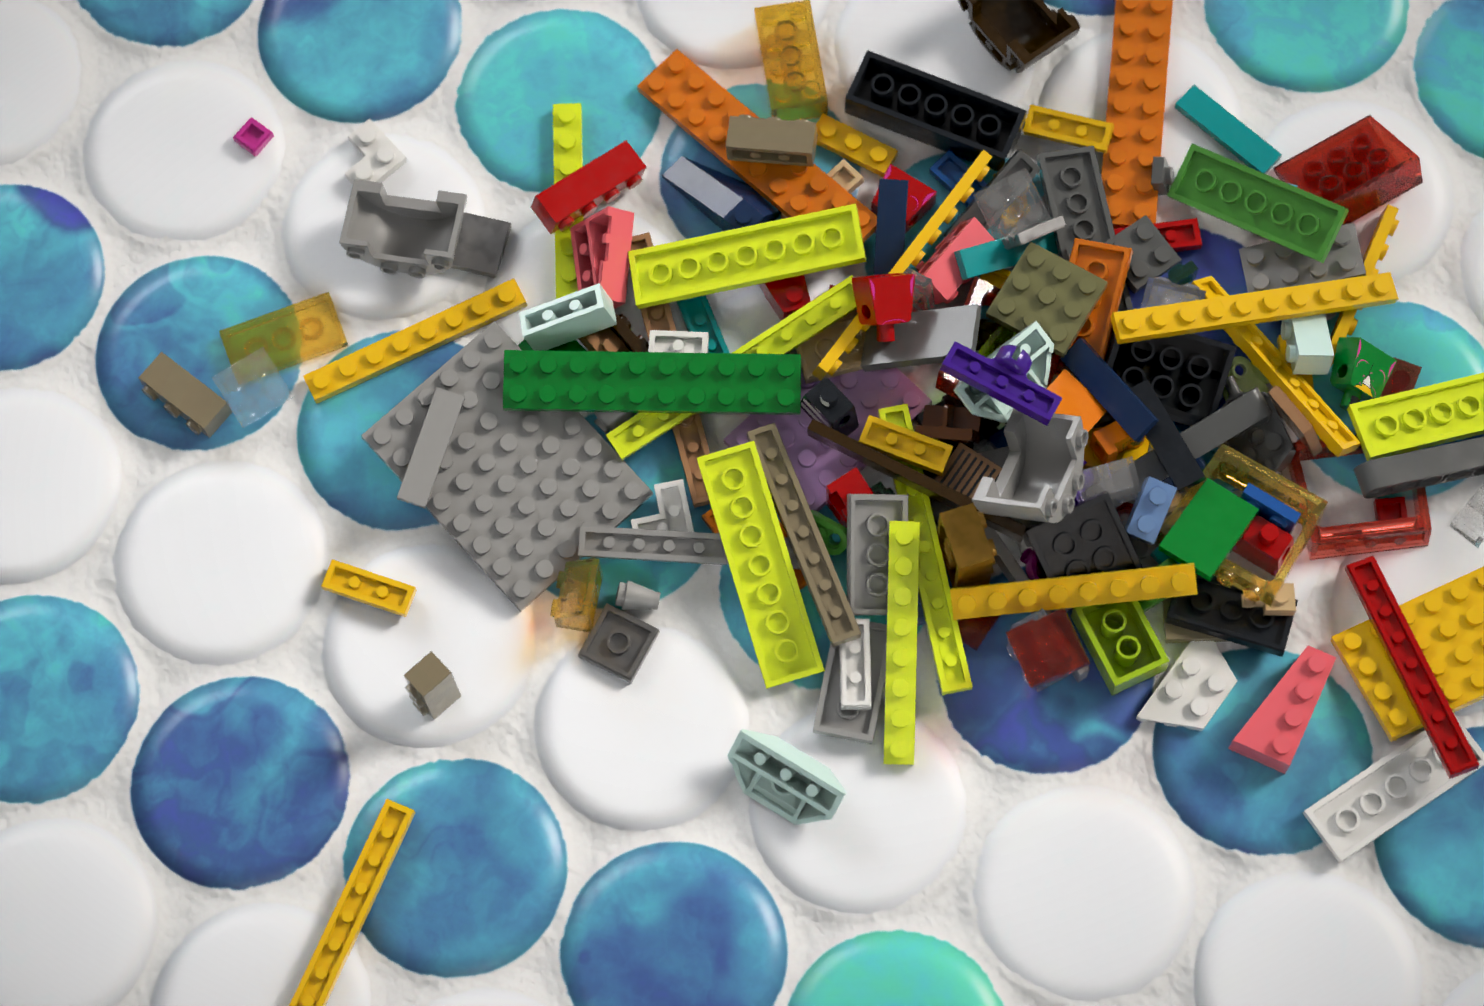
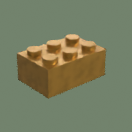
[937,503,997,588]

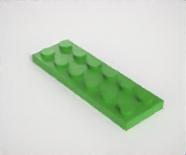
[1167,143,1349,264]

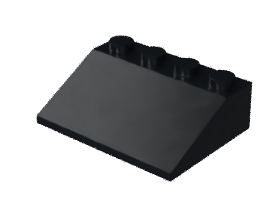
[1105,330,1237,426]

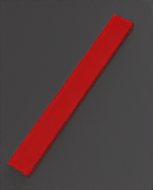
[1345,555,1479,779]

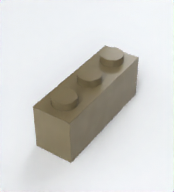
[725,114,818,167]
[138,352,232,438]
[403,651,461,720]

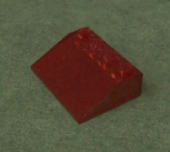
[1273,115,1423,225]

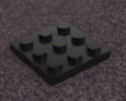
[1024,490,1143,612]

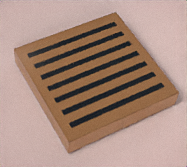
[1268,386,1322,456]
[935,442,1002,509]

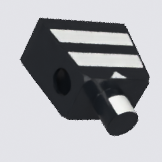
[801,377,859,436]

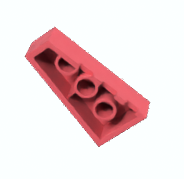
[1228,645,1337,774]

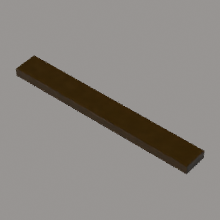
[807,420,1027,543]

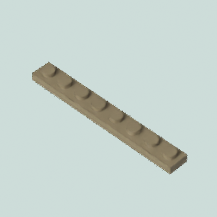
[746,423,861,648]

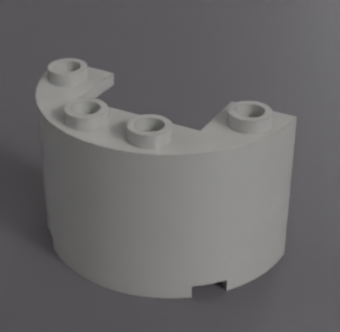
[339,179,467,278]
[972,409,1088,523]

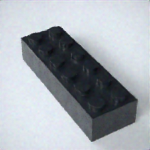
[845,50,1027,171]

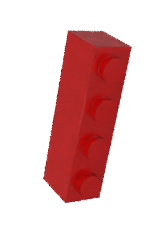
[530,140,647,234]

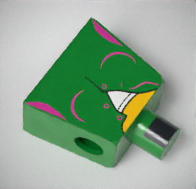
[1330,337,1397,410]

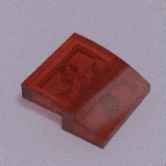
[1006,608,1090,688]

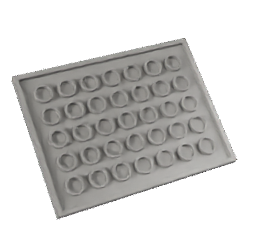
[361,321,653,612]

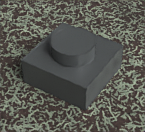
[1151,157,1174,195]

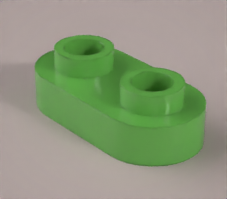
[811,510,847,555]

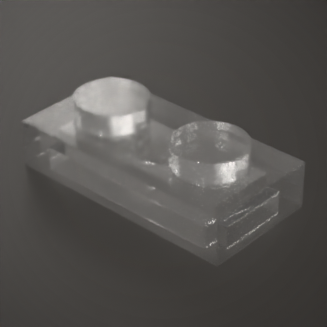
[903,268,935,312]

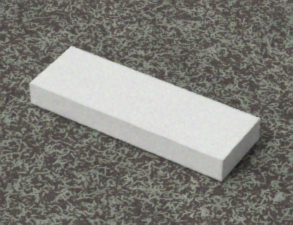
[840,619,871,710]

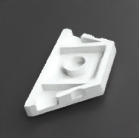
[1136,641,1237,731]

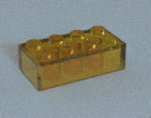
[754,0,828,121]

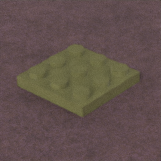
[986,241,1108,358]

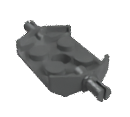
[1222,376,1296,496]

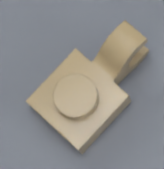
[1241,583,1296,616]

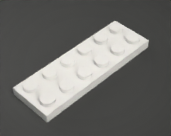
[1303,714,1484,864]

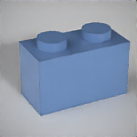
[1124,476,1177,545]

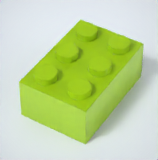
[1071,601,1170,696]

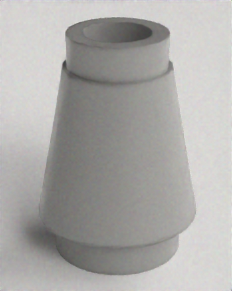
[615,580,660,610]

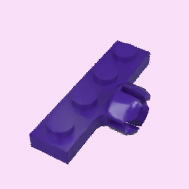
[940,341,1062,426]

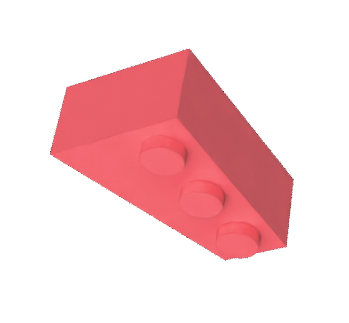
[570,206,634,309]
[912,217,995,311]

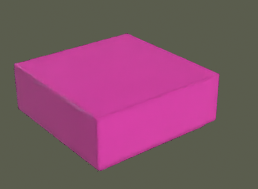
[233,117,274,157]

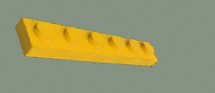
[1330,204,1399,366]

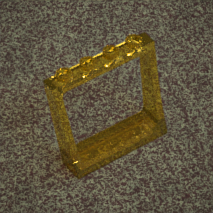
[1156,443,1328,607]

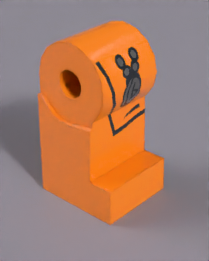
[1089,421,1145,468]

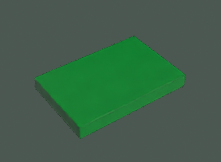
[1158,478,1259,582]

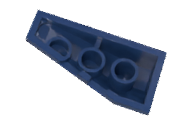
[662,156,781,231]

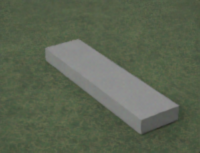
[397,387,465,509]

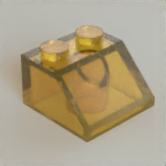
[550,558,603,633]

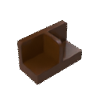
[915,404,982,445]

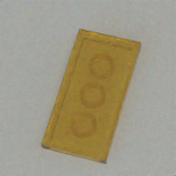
[219,292,349,385]

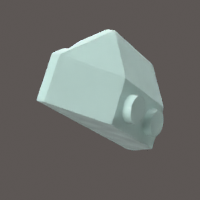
[954,321,1054,423]
[727,729,847,825]

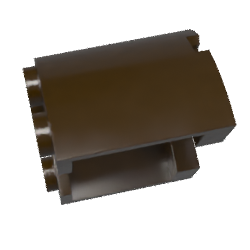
[958,0,1080,73]

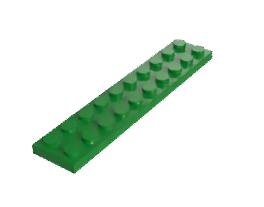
[503,350,801,415]

